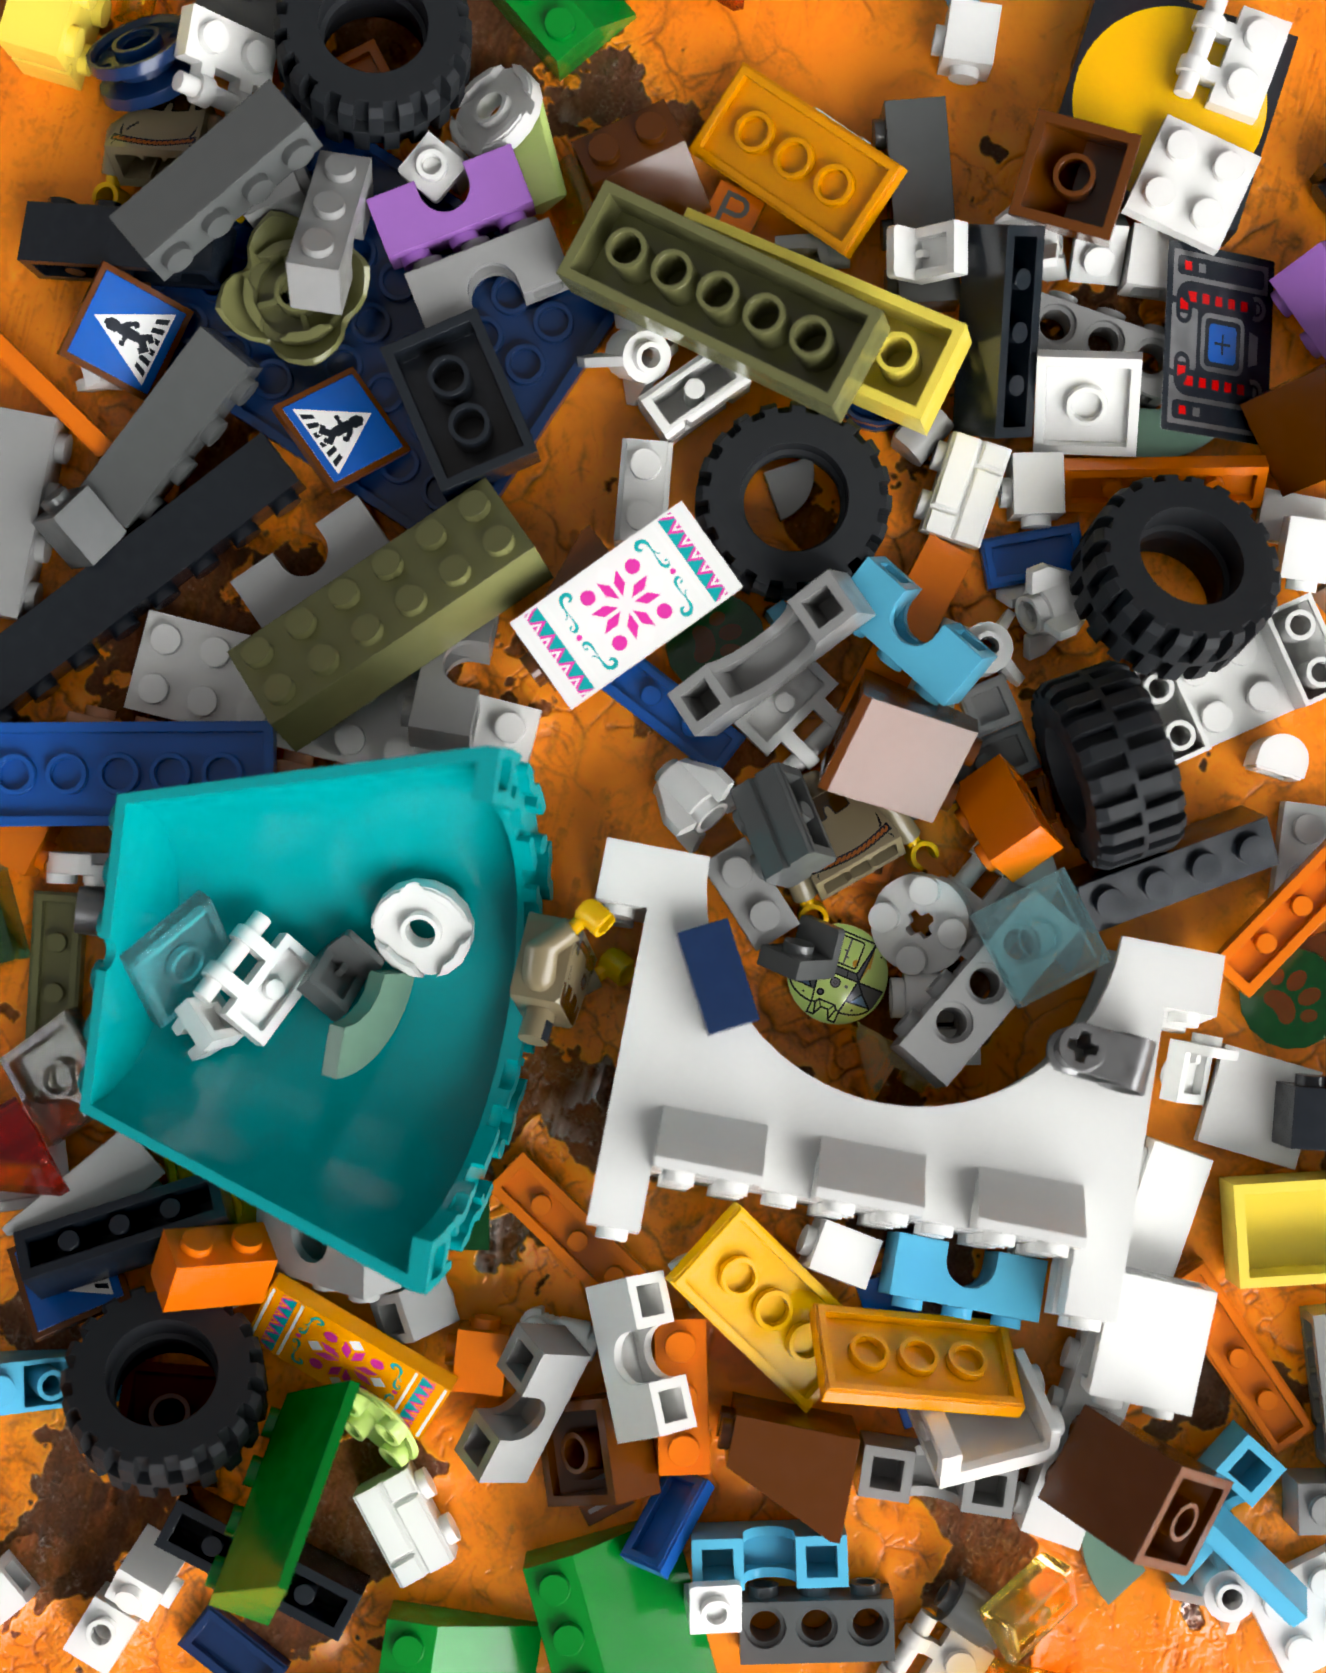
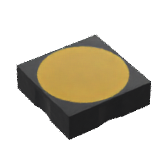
[1056,0,1298,248]

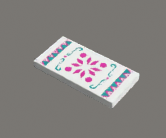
[510,500,743,710]

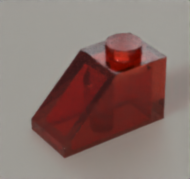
[0,1096,70,1196]

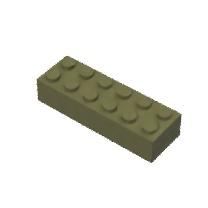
[556,179,891,423]
[227,477,554,752]

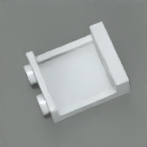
[1080,1267,1218,1420]
[906,1347,1065,1489]

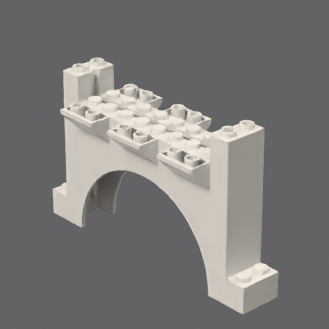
[586,837,1226,1333]

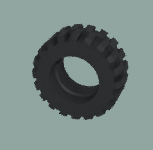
[274,0,473,150]
[695,401,892,603]
[1069,475,1281,681]
[1031,660,1187,870]
[60,1285,268,1498]

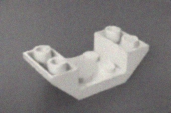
[1134,592,1326,765]

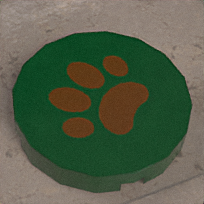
[665,596,764,682]
[1239,948,1326,1049]

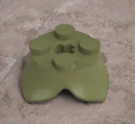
[215,210,371,366]

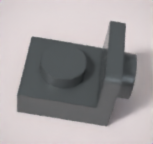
[757,915,845,981]

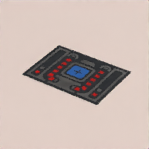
[1160,239,1275,445]

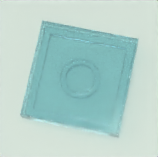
[969,867,1113,1009]
[119,890,230,1029]

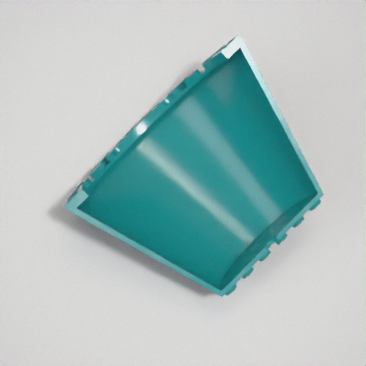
[78,745,553,1295]

